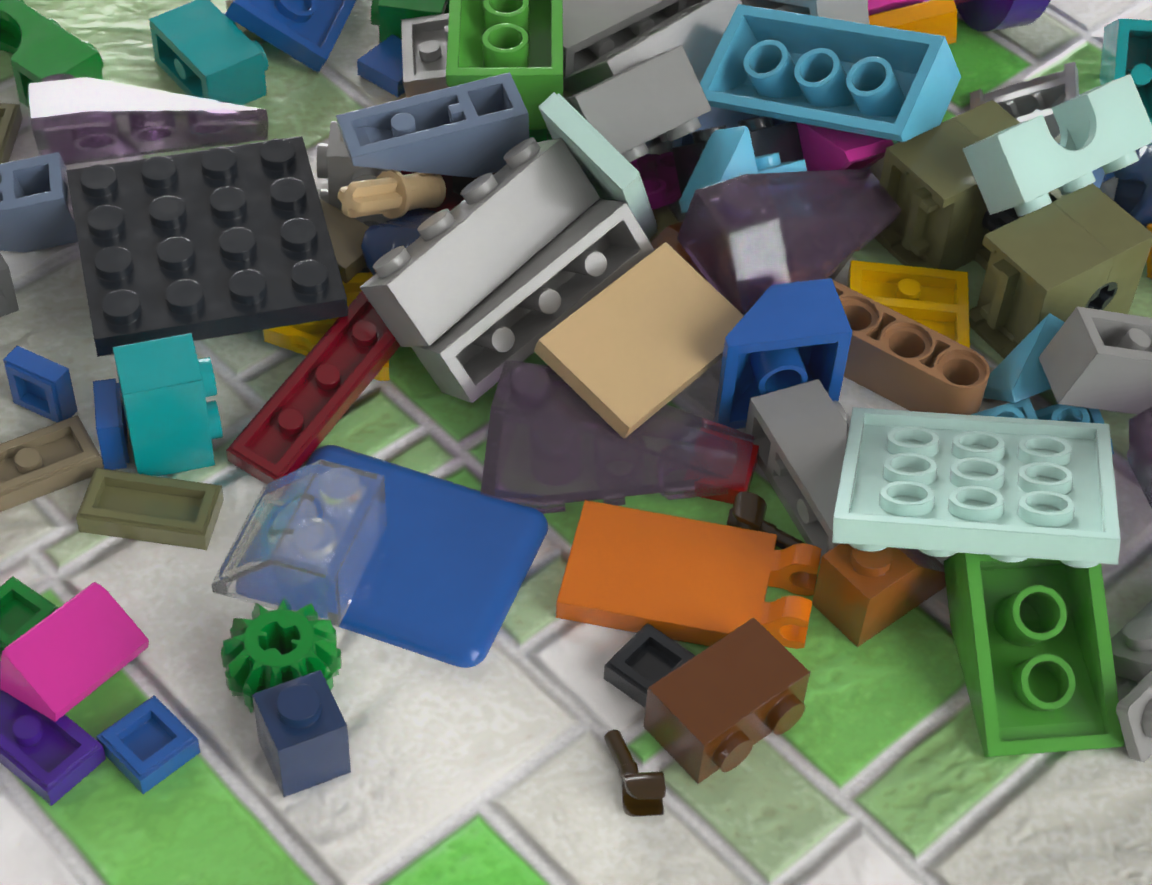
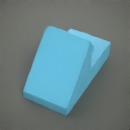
[679,126,810,213]

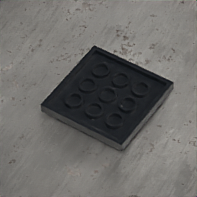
[66,136,348,357]

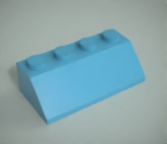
[700,4,961,142]

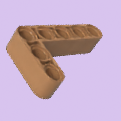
[720,179,990,415]

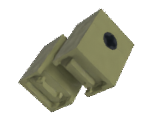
[869,100,1152,359]

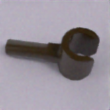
[726,492,806,549]
[604,729,666,817]

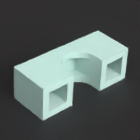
[963,74,1152,217]

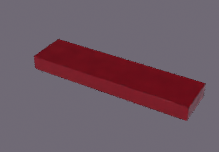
[226,291,400,493]

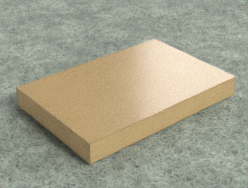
[534,242,744,439]

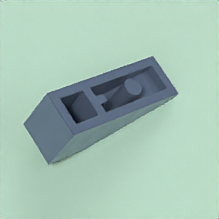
[336,72,529,178]
[0,152,78,253]

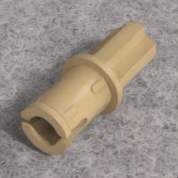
[337,170,446,219]

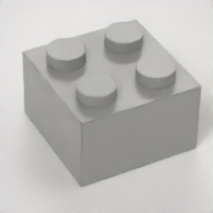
[566,45,712,162]

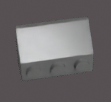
[563,0,743,95]

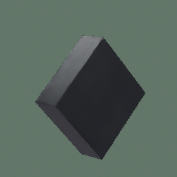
[603,623,695,708]

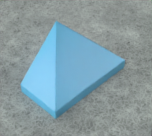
[983,313,1065,403]

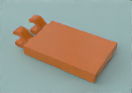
[556,500,822,649]

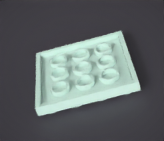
[832,407,1121,568]

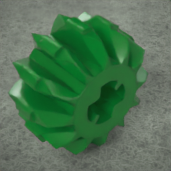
[221,597,342,714]

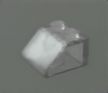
[211,459,387,627]

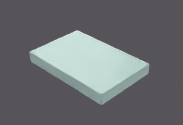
[538,92,658,240]

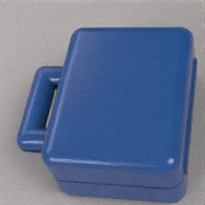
[239,445,548,668]

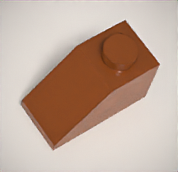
[812,543,946,647]

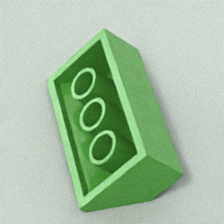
[446,0,563,130]

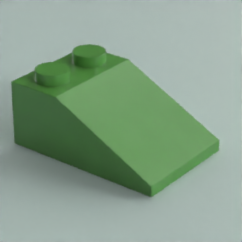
[943,552,1125,758]

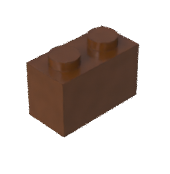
[643,617,810,784]

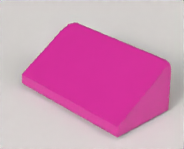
[0,582,149,722]

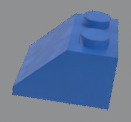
[714,278,853,432]

